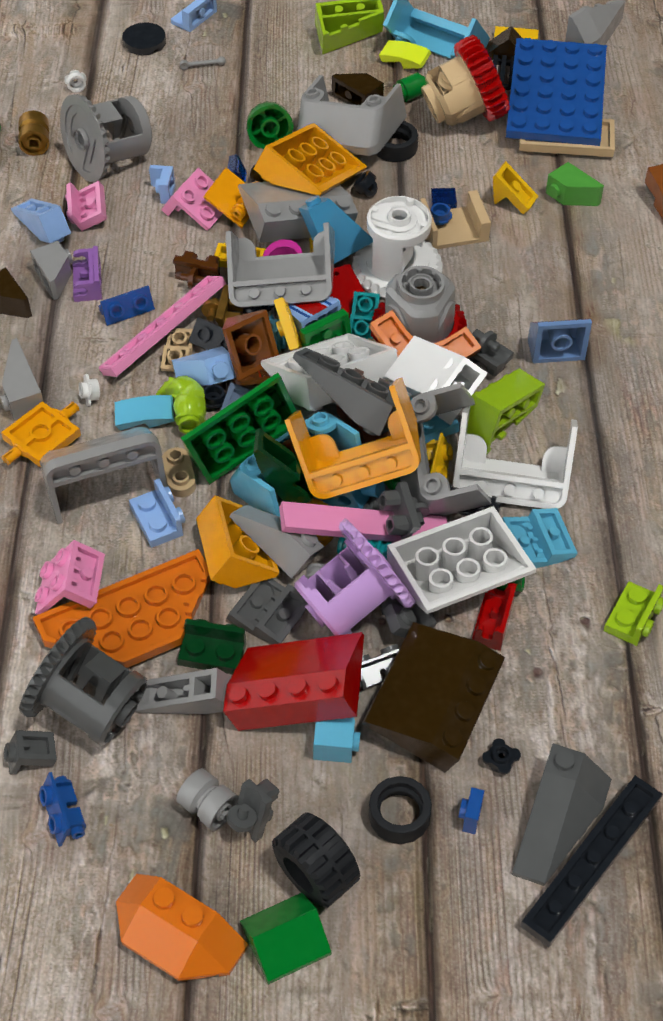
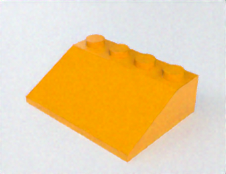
[253,123,367,196]

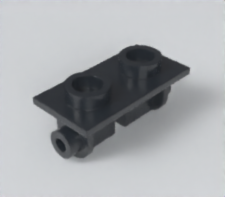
[189,317,228,350]

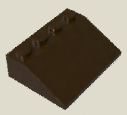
[362,622,505,772]

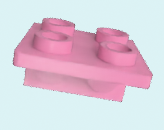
[161,168,223,231]
[35,540,105,615]

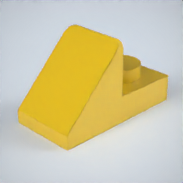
[493,161,538,214]

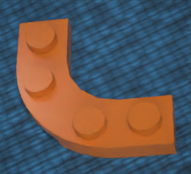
[369,310,482,359]

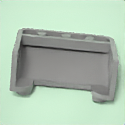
[226,222,335,308]

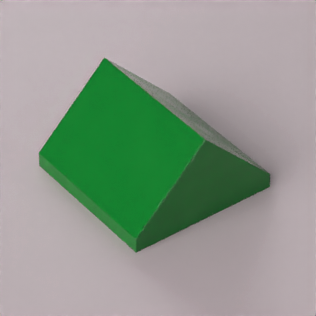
[240,893,332,985]

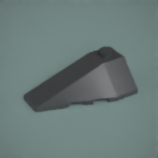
[293,348,413,436]
[512,743,612,886]

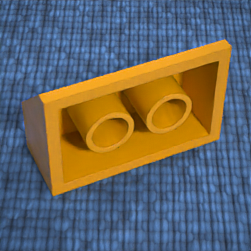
[196,495,279,588]

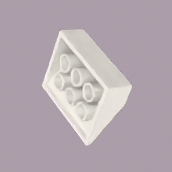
[261,333,398,411]
[387,506,536,614]

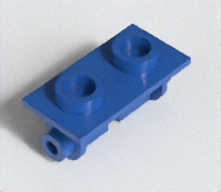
[98,285,155,326]
[39,772,86,847]

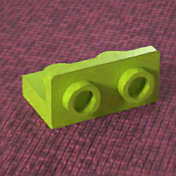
[603,581,663,646]

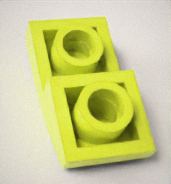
[379,40,431,69]

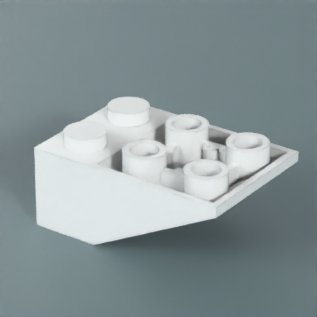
[383,335,487,425]

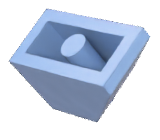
[171,346,236,386]

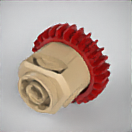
[421,35,510,126]

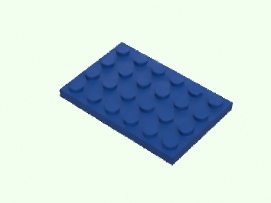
[505,38,607,146]

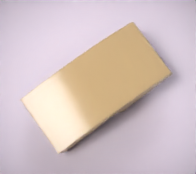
[160,328,194,372]

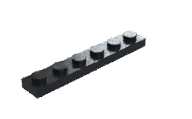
[520,775,663,948]

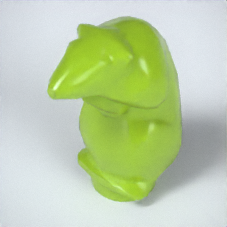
[156,375,207,434]

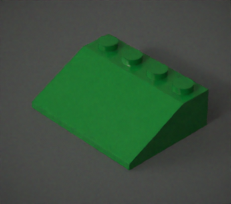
[181,372,297,485]

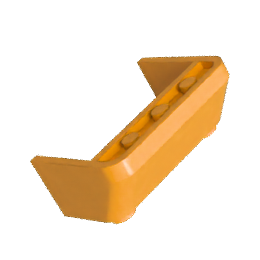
[284,377,421,499]

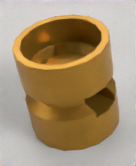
[18,110,50,156]

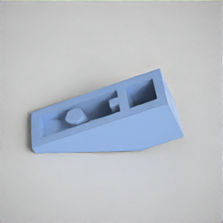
[11,198,71,243]

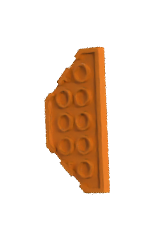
[32,549,211,668]

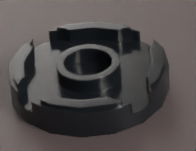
[122,22,166,55]

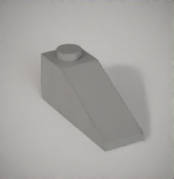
[0,338,43,420]
[229,505,324,579]
[135,668,231,714]

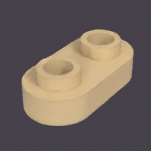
[162,447,196,497]

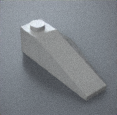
[565,0,626,45]

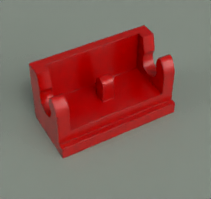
[472,582,517,651]

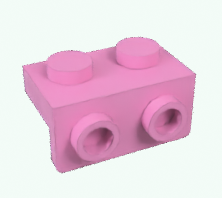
[65,181,107,231]

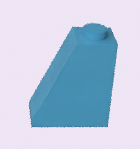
[299,195,373,264]

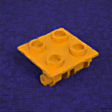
[203,167,259,228]

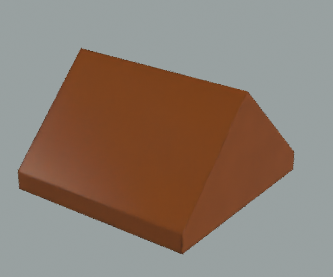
[222,310,279,380]

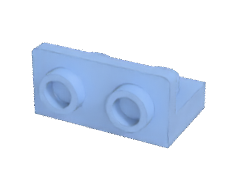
[129,479,185,548]

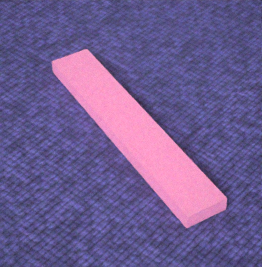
[99,276,226,377]
[279,501,447,542]

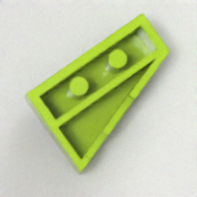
[315,0,384,54]
[467,368,545,455]

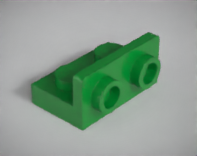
[299,309,351,348]

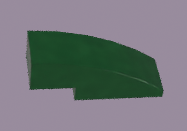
[253,428,312,503]

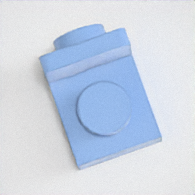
[149,165,176,204]

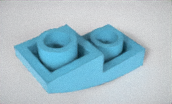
[114,395,174,431]

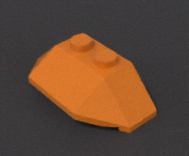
[116,874,249,981]

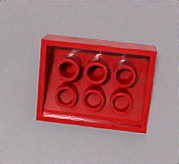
[223,632,364,731]

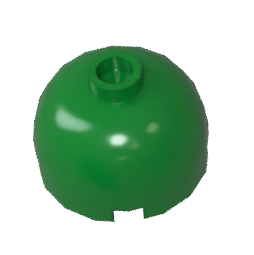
[246,101,294,149]

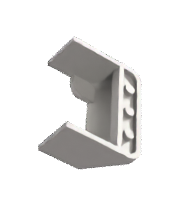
[297,75,407,156]
[400,383,491,516]
[40,427,167,524]

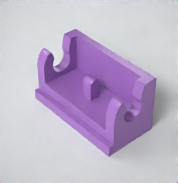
[72,246,102,302]

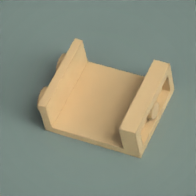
[420,190,491,249]

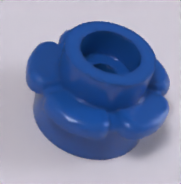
[430,203,452,226]

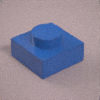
[458,787,485,834]

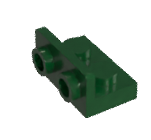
[177,619,246,675]

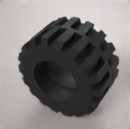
[272,812,361,908]

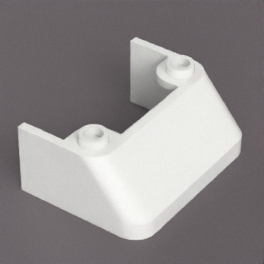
[453,406,578,509]

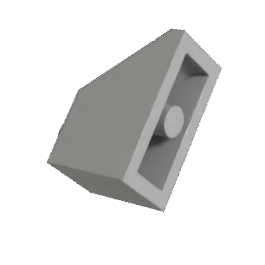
[30,241,73,300]

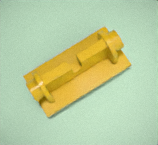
[426,433,453,479]

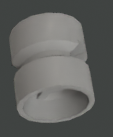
[176,768,239,831]

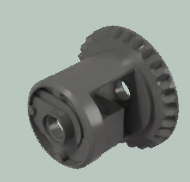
[19,617,147,745]

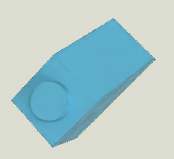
[313,717,361,763]

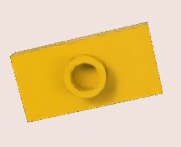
[273,297,302,351]

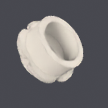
[64,70,87,92]

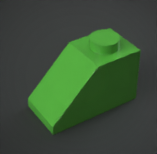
[546,162,604,206]

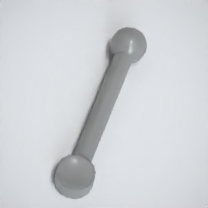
[180,56,226,70]

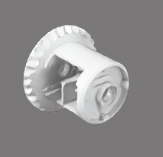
[352,196,443,298]

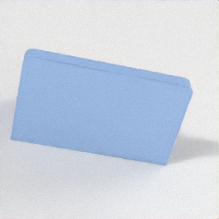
[171,0,217,32]

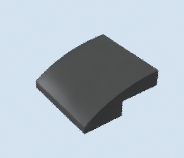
[226,578,308,644]

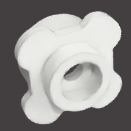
[79,374,100,406]

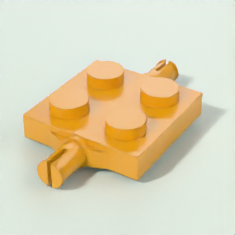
[1,401,81,467]

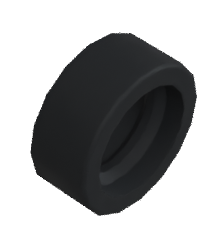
[376,121,418,162]
[368,776,432,844]

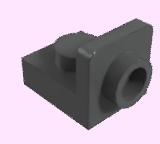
[383,603,437,638]
[4,730,57,774]

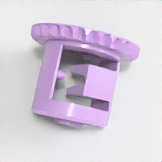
[294,519,416,636]

